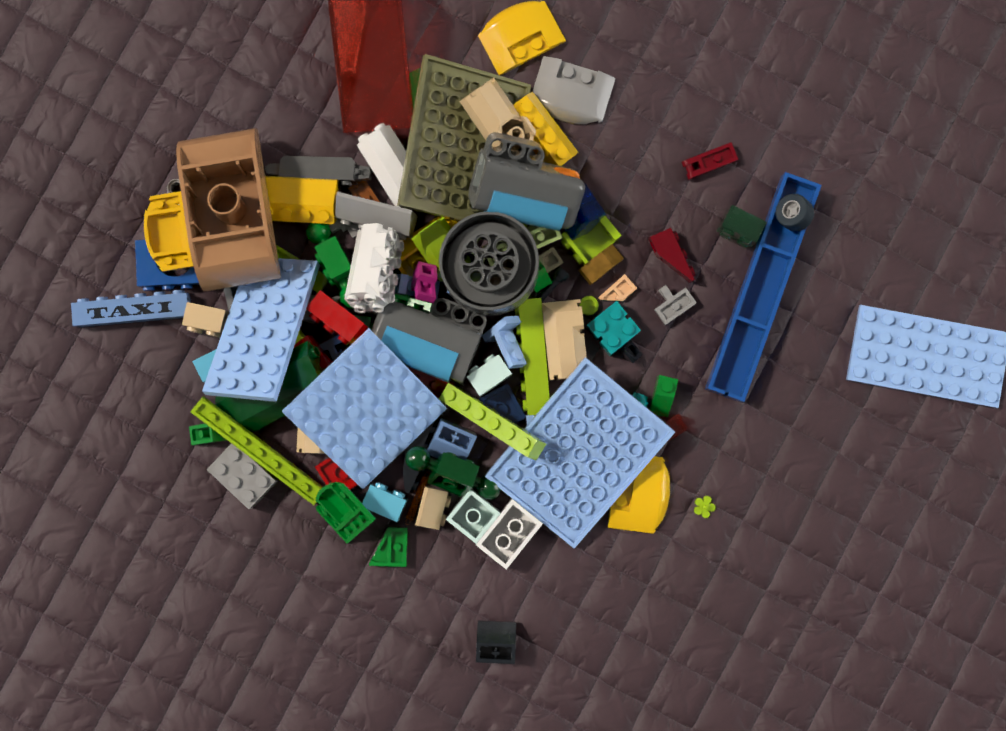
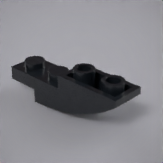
[403,420,437,494]

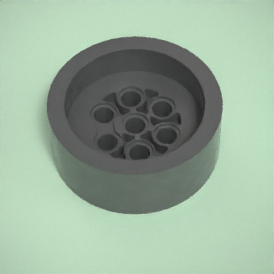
[439,212,539,316]

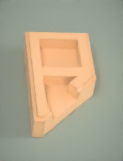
[598,274,637,302]

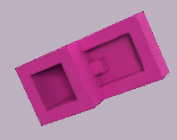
[411,261,438,303]

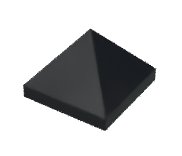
[621,340,643,363]

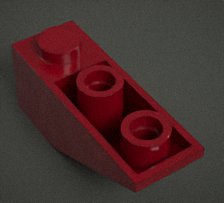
[648,228,696,283]

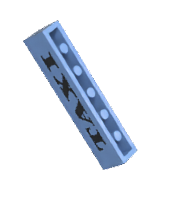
[71,290,191,327]

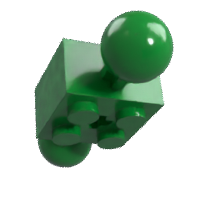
[306,223,354,309]

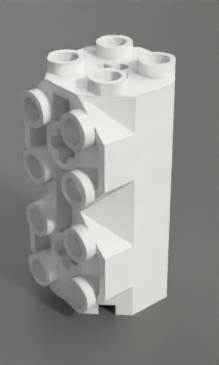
[357,123,408,209]
[344,223,404,313]

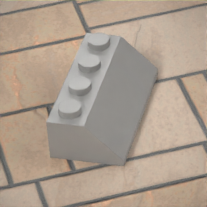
[335,192,418,240]

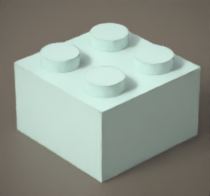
[467,354,512,397]
[446,489,501,544]

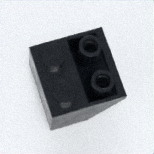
[476,620,516,664]

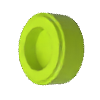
[579,296,599,315]

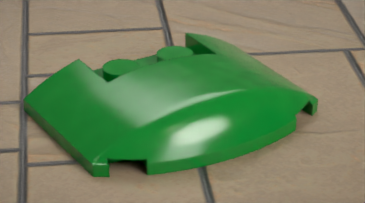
[315,482,376,544]

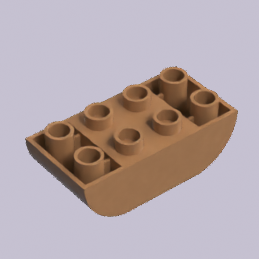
[176,128,281,292]

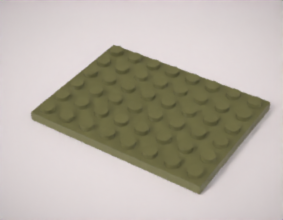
[397,54,531,221]

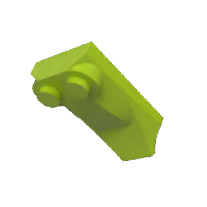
[411,217,471,282]

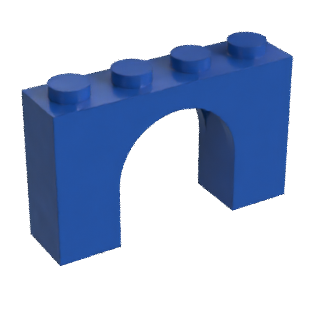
[135,240,201,291]

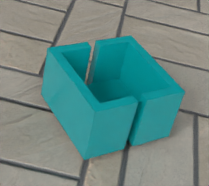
[586,301,641,356]

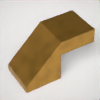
[578,244,624,285]

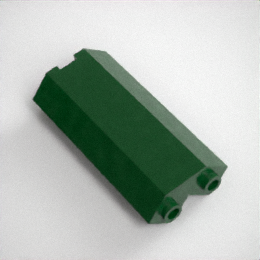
[215,341,324,433]

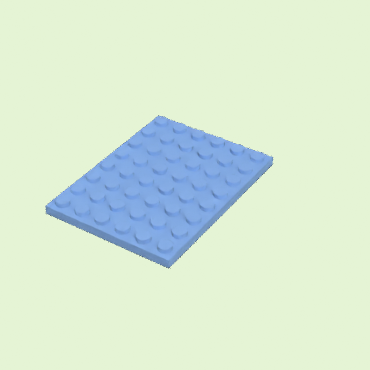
[485,357,675,548]

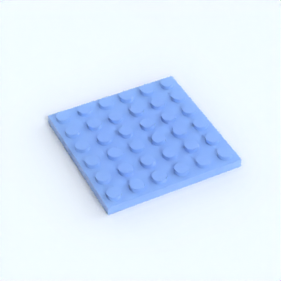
[282,328,447,489]

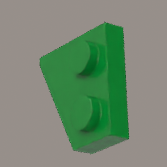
[369,527,408,567]

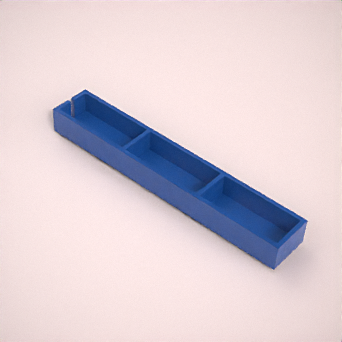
[705,172,822,403]

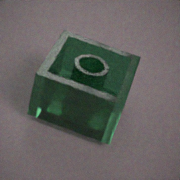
[716,205,767,248]

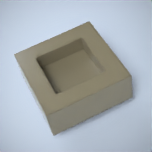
[539,247,564,273]

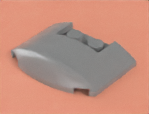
[532,56,616,125]

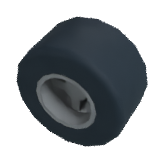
[775,194,814,231]

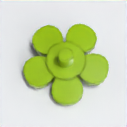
[694,496,715,518]

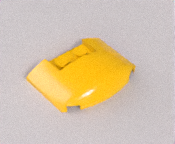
[478,1,566,76]
[144,191,194,272]
[607,456,670,533]

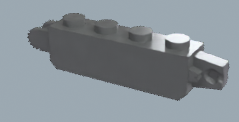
[265,156,372,188]

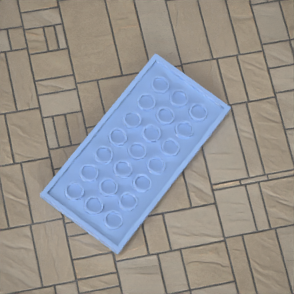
[202,258,320,402]
[846,305,1006,408]

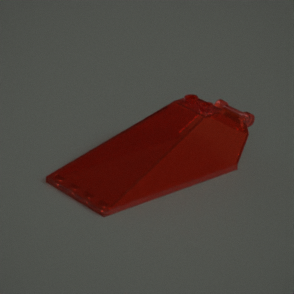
[328,0,414,133]

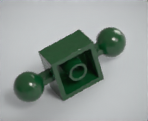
[405,446,501,500]

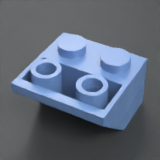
[427,418,477,460]

